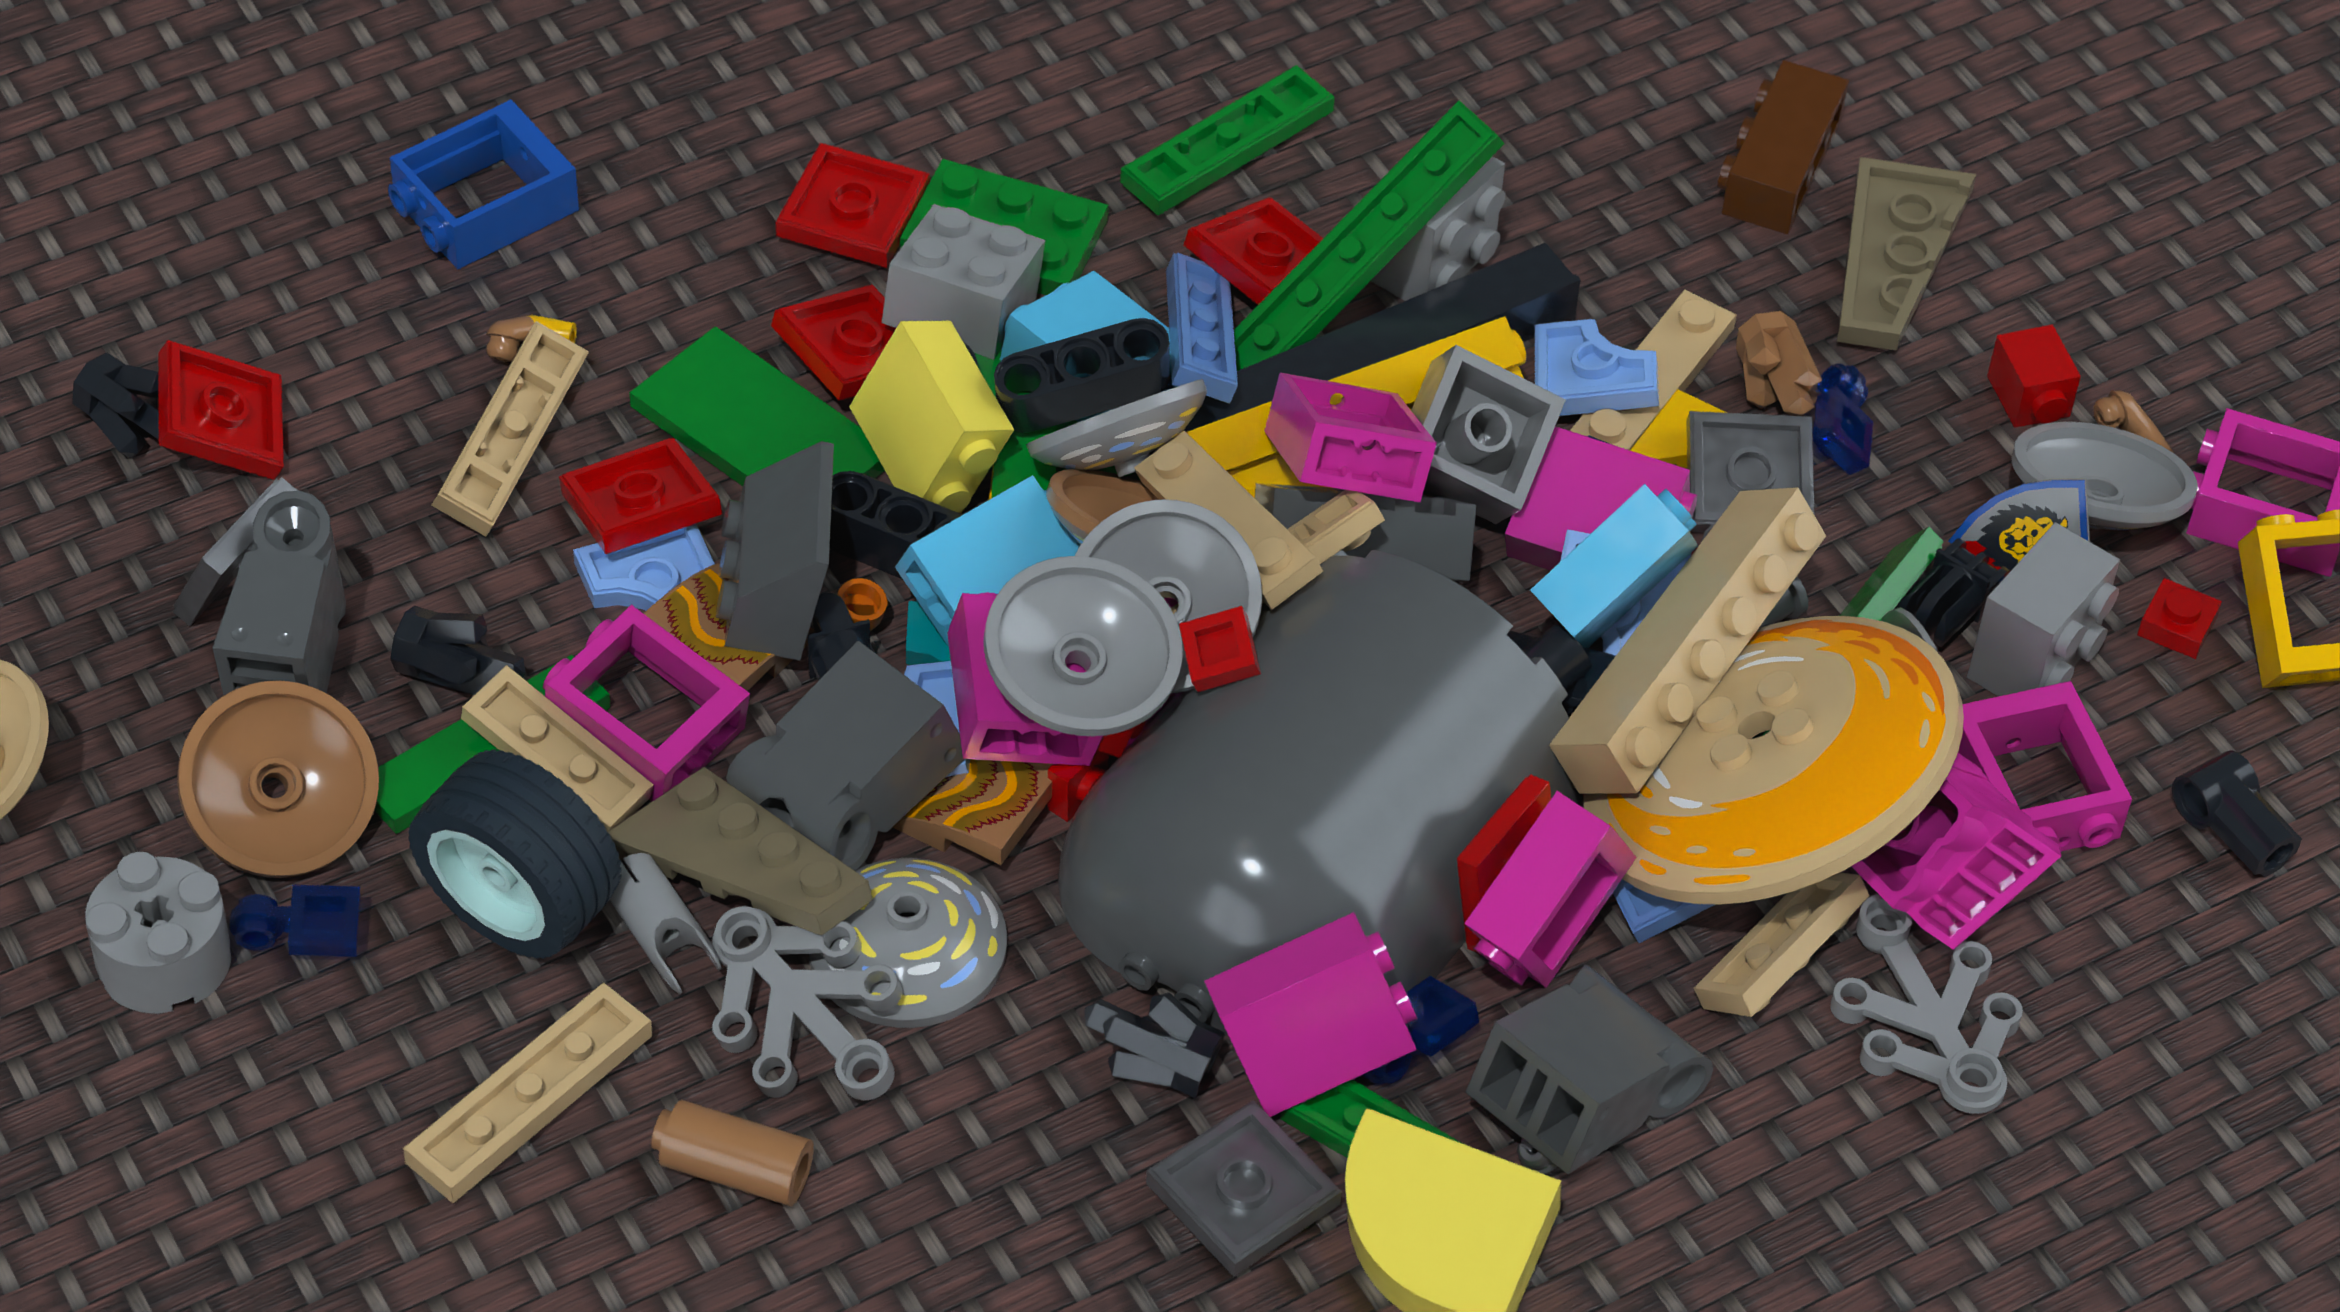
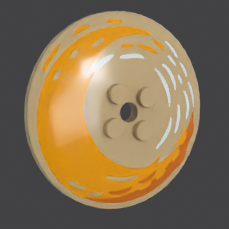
[1583,616,1964,904]

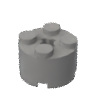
[85,852,232,1014]

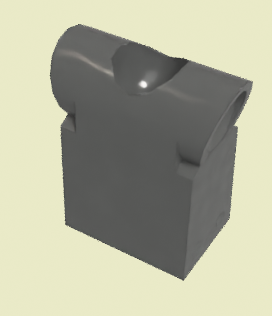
[213,490,346,695]
[726,641,964,871]
[1466,964,1714,1174]

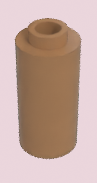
[651,1100,814,1206]

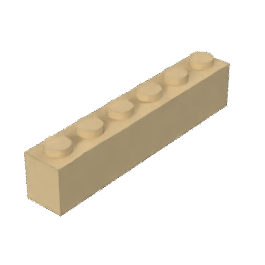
[1549,487,1826,794]

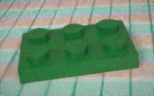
[900,159,1108,295]

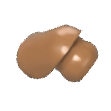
[2093,390,2174,453]

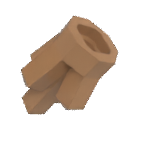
[1736,311,1822,416]

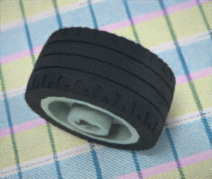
[408,750,622,959]

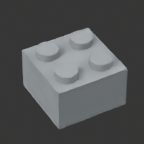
[1371,156,1506,301]
[882,204,1046,360]
[1411,345,1566,524]
[1967,522,2120,696]

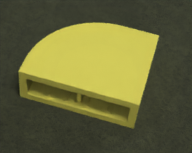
[1345,1108,1561,1312]

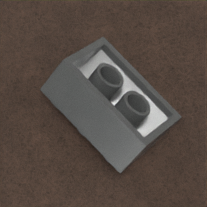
[716,441,834,660]

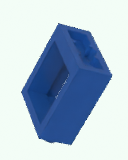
[388,100,579,270]

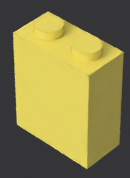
[849,321,1014,514]

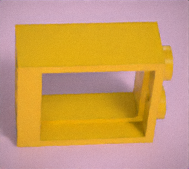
[2238,509,2340,688]

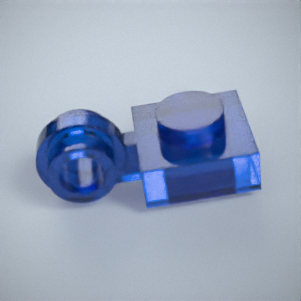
[1812,363,1874,475]
[229,884,361,957]
[1362,976,1479,1084]

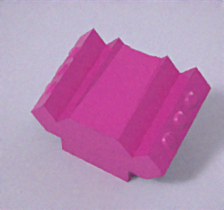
[1851,753,2062,950]

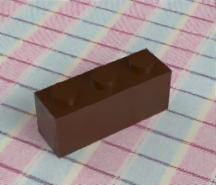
[1717,60,1849,235]

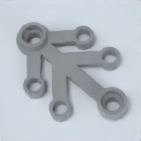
[1830,894,2023,1114]
[712,906,902,1100]

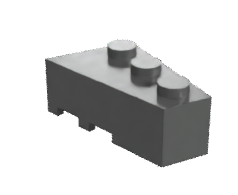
[1255,483,1476,581]

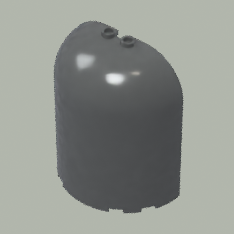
[1058,550,1583,1037]

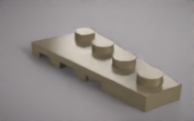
[1837,157,1976,350]
[608,767,873,936]

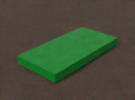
[629,326,885,486]

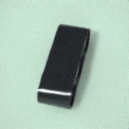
[994,318,1171,433]
[829,471,963,579]

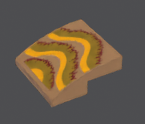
[643,563,814,691]
[893,759,1053,865]

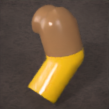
[486,315,577,362]

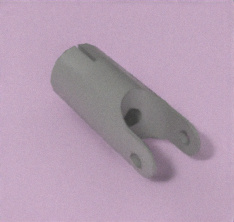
[609,853,722,994]

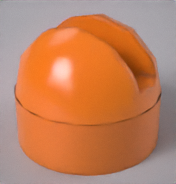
[837,578,887,632]

